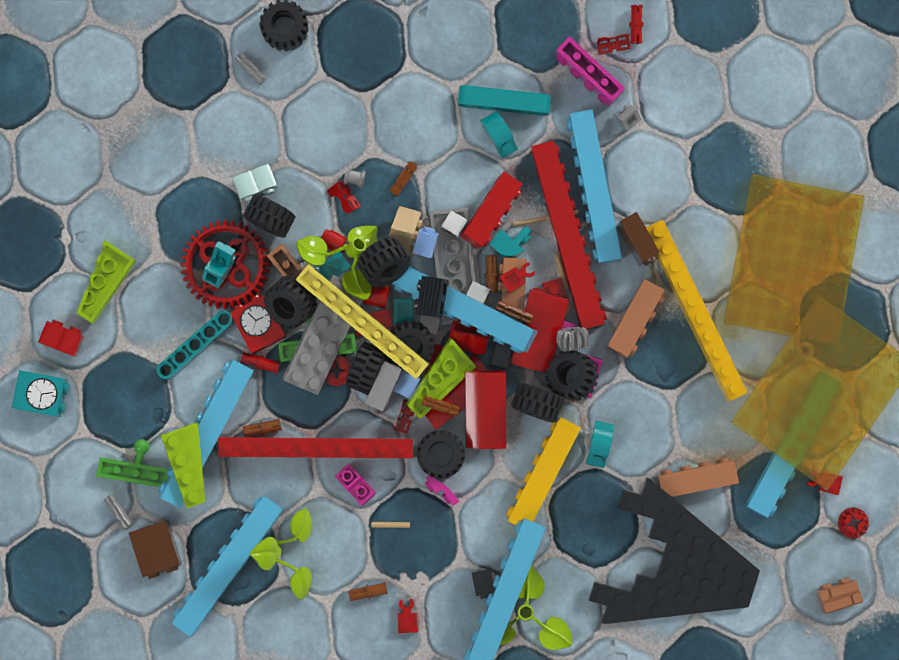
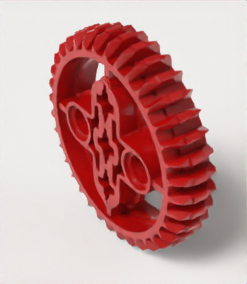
[180,220,271,310]

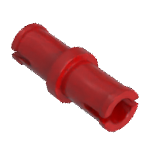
[629,5,644,44]
[240,352,281,374]

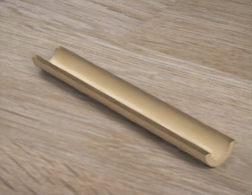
[554,253,569,291]
[371,522,410,528]

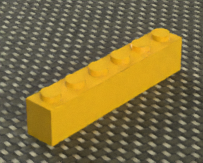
[506,417,581,525]

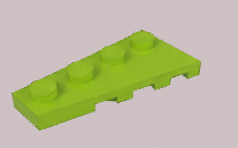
[77,240,136,324]
[406,338,476,419]
[160,422,206,509]

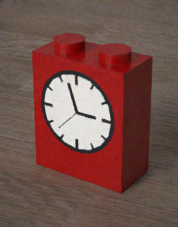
[230,294,287,355]

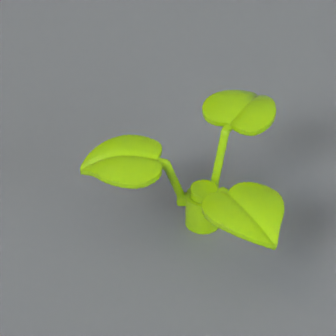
[296,226,378,300]
[249,507,312,600]
[500,565,572,650]

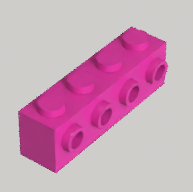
[555,36,625,106]

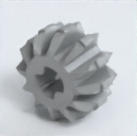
[556,327,590,351]

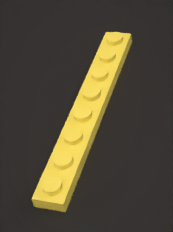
[296,264,429,379]

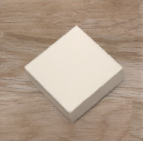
[441,210,468,237]
[466,281,490,304]
[420,315,441,335]

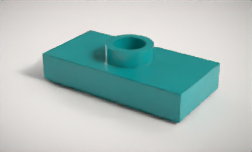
[394,298,413,337]

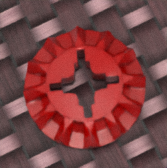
[325,355,351,386]
[838,507,869,538]

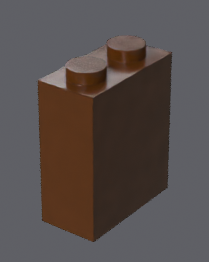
[616,212,660,266]
[129,520,182,579]

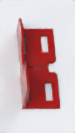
[597,34,631,55]
[327,180,361,214]
[395,399,414,434]

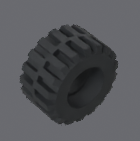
[259,0,309,51]
[243,195,296,238]
[357,237,411,288]
[263,275,317,328]
[388,319,434,370]
[346,342,387,395]
[545,350,599,401]
[511,383,564,423]
[417,430,465,479]

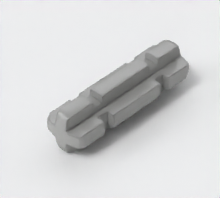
[235,53,266,85]
[104,494,132,530]

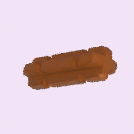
[390,161,417,196]
[496,301,533,324]
[422,396,459,416]

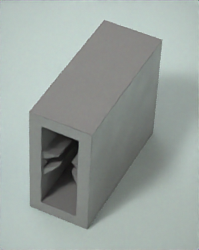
[365,361,403,415]

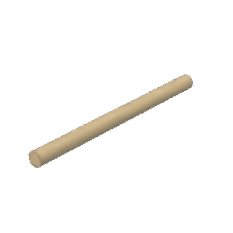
[513,209,578,227]

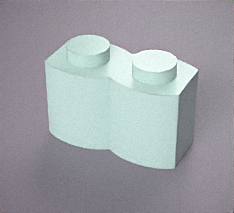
[233,164,278,202]

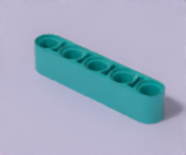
[457,85,551,116]
[157,310,234,380]

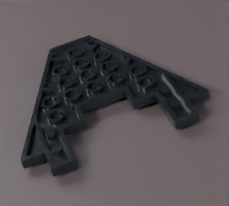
[588,477,760,624]

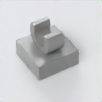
[616,105,641,131]

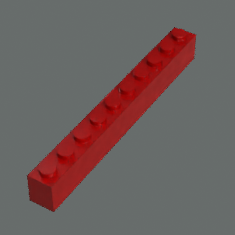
[531,140,607,330]
[218,437,413,459]

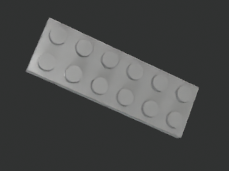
[429,207,476,326]
[283,274,362,395]

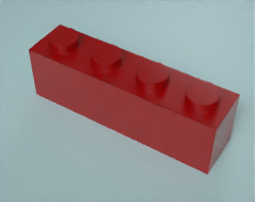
[460,171,522,249]

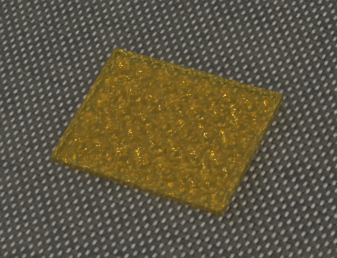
[723,174,865,346]

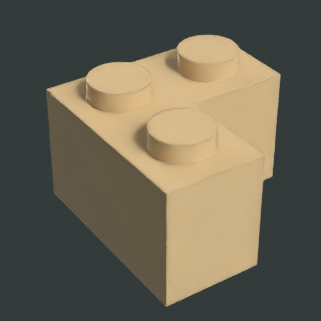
[389,206,423,257]

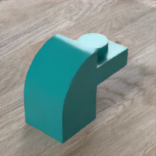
[480,111,518,159]
[488,226,531,258]
[202,241,236,289]
[315,252,351,280]
[585,420,614,468]

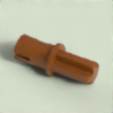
[484,255,499,293]
[243,418,282,437]
[348,582,388,601]

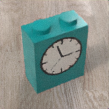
[11,370,70,417]

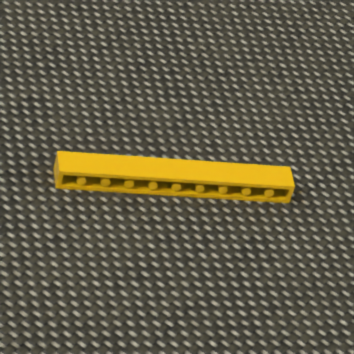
[646,220,748,402]

